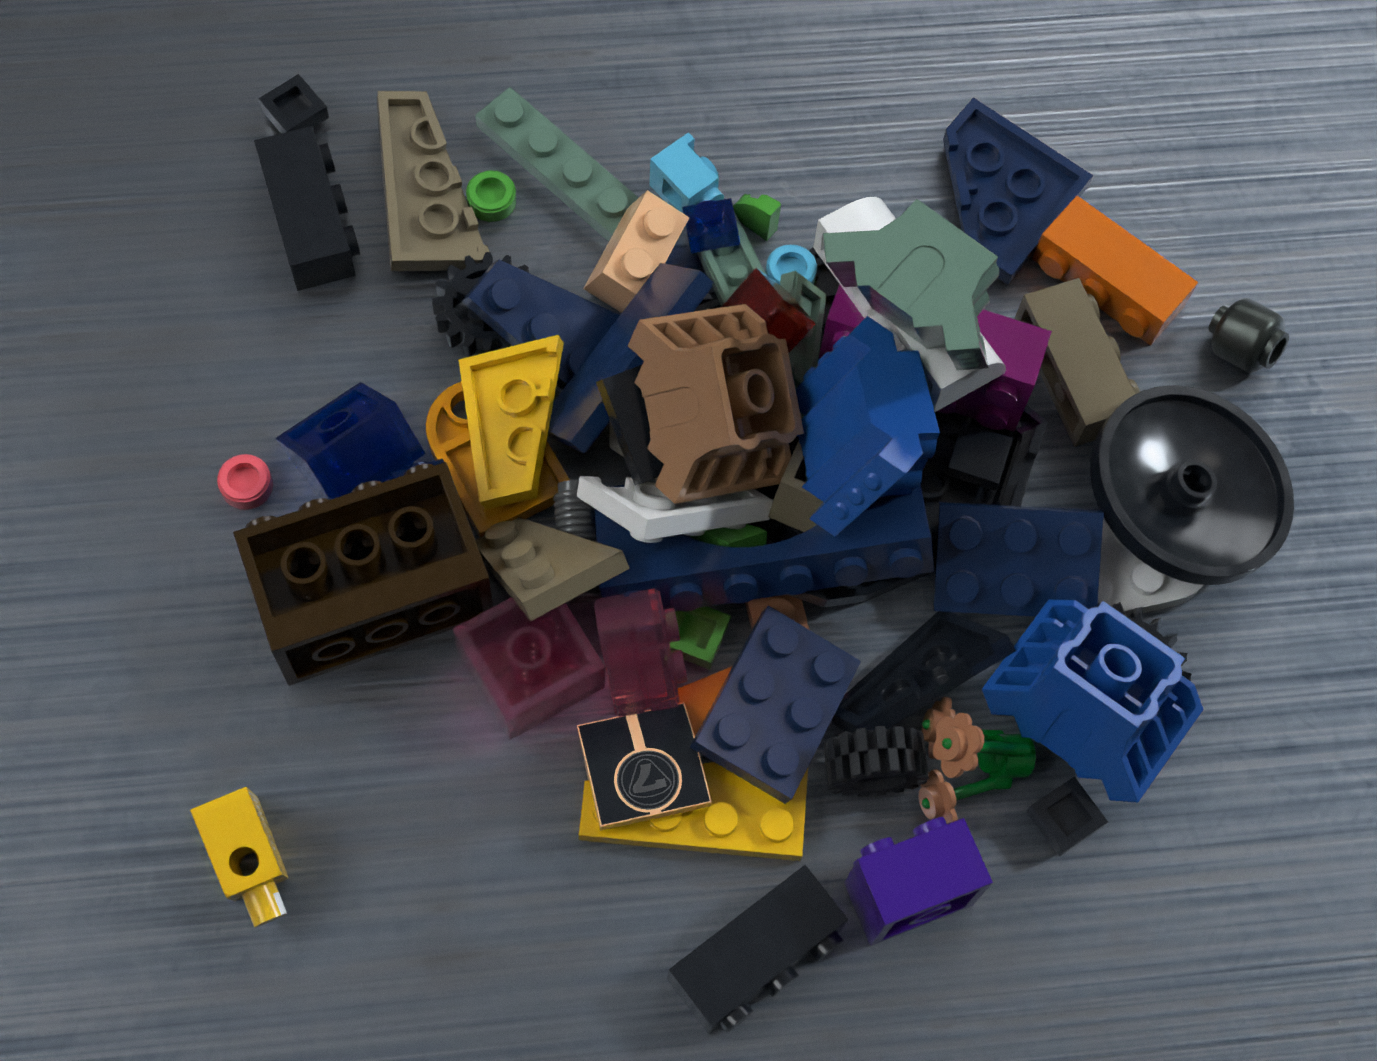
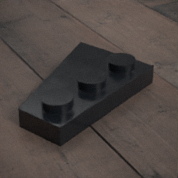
[832,611,1016,733]

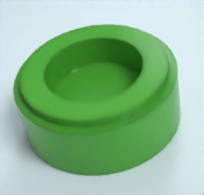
[466,170,516,222]

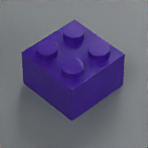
[844,817,993,946]

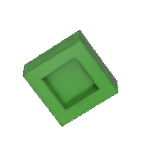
[660,607,731,670]

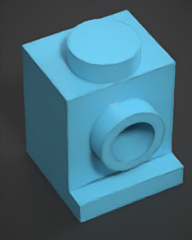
[649,132,724,220]

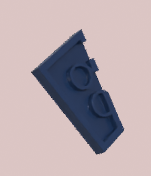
[462,259,620,390]

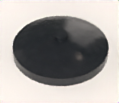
[1090,385,1294,585]

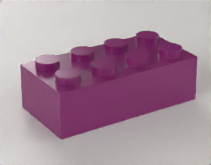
[817,284,1052,432]

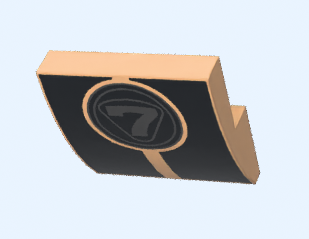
[577,702,711,831]

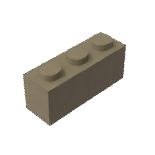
[1014,278,1140,447]

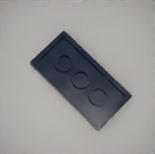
[548,263,714,453]

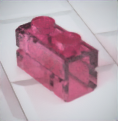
[594,588,687,717]

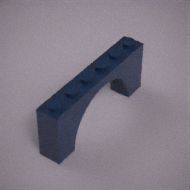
[595,484,934,622]

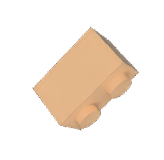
[583,190,689,313]

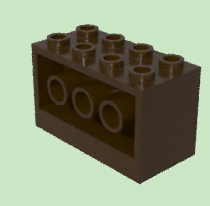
[233,462,495,686]

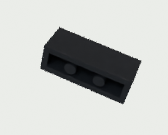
[254,126,360,291]
[667,865,848,1034]

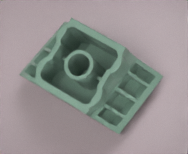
[823,199,999,370]

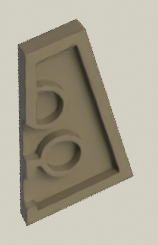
[475,517,630,621]

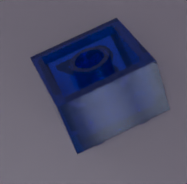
[275,382,426,500]

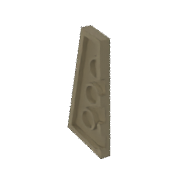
[377,91,490,271]

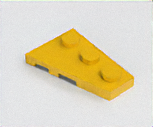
[458,335,564,510]

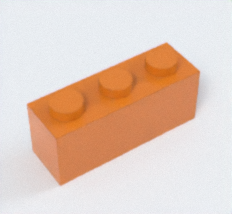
[1032,196,1198,346]

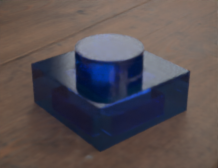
[682,198,740,253]

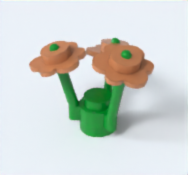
[919,697,1036,824]

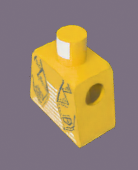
[190,787,288,928]

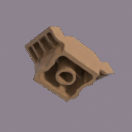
[628,304,804,504]

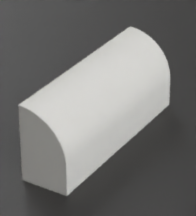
[813,197,1006,412]

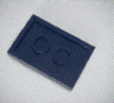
[933,502,1104,617]
[690,605,861,804]

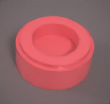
[217,454,273,510]

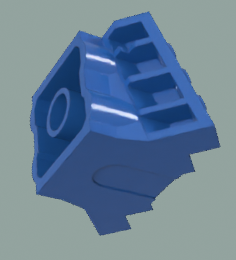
[795,316,940,536]
[982,599,1204,803]

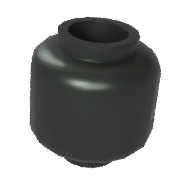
[1209,298,1289,373]

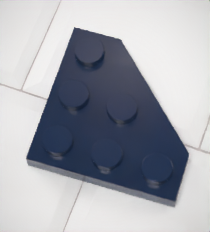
[943,97,1093,285]

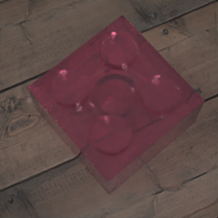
[453,598,605,740]

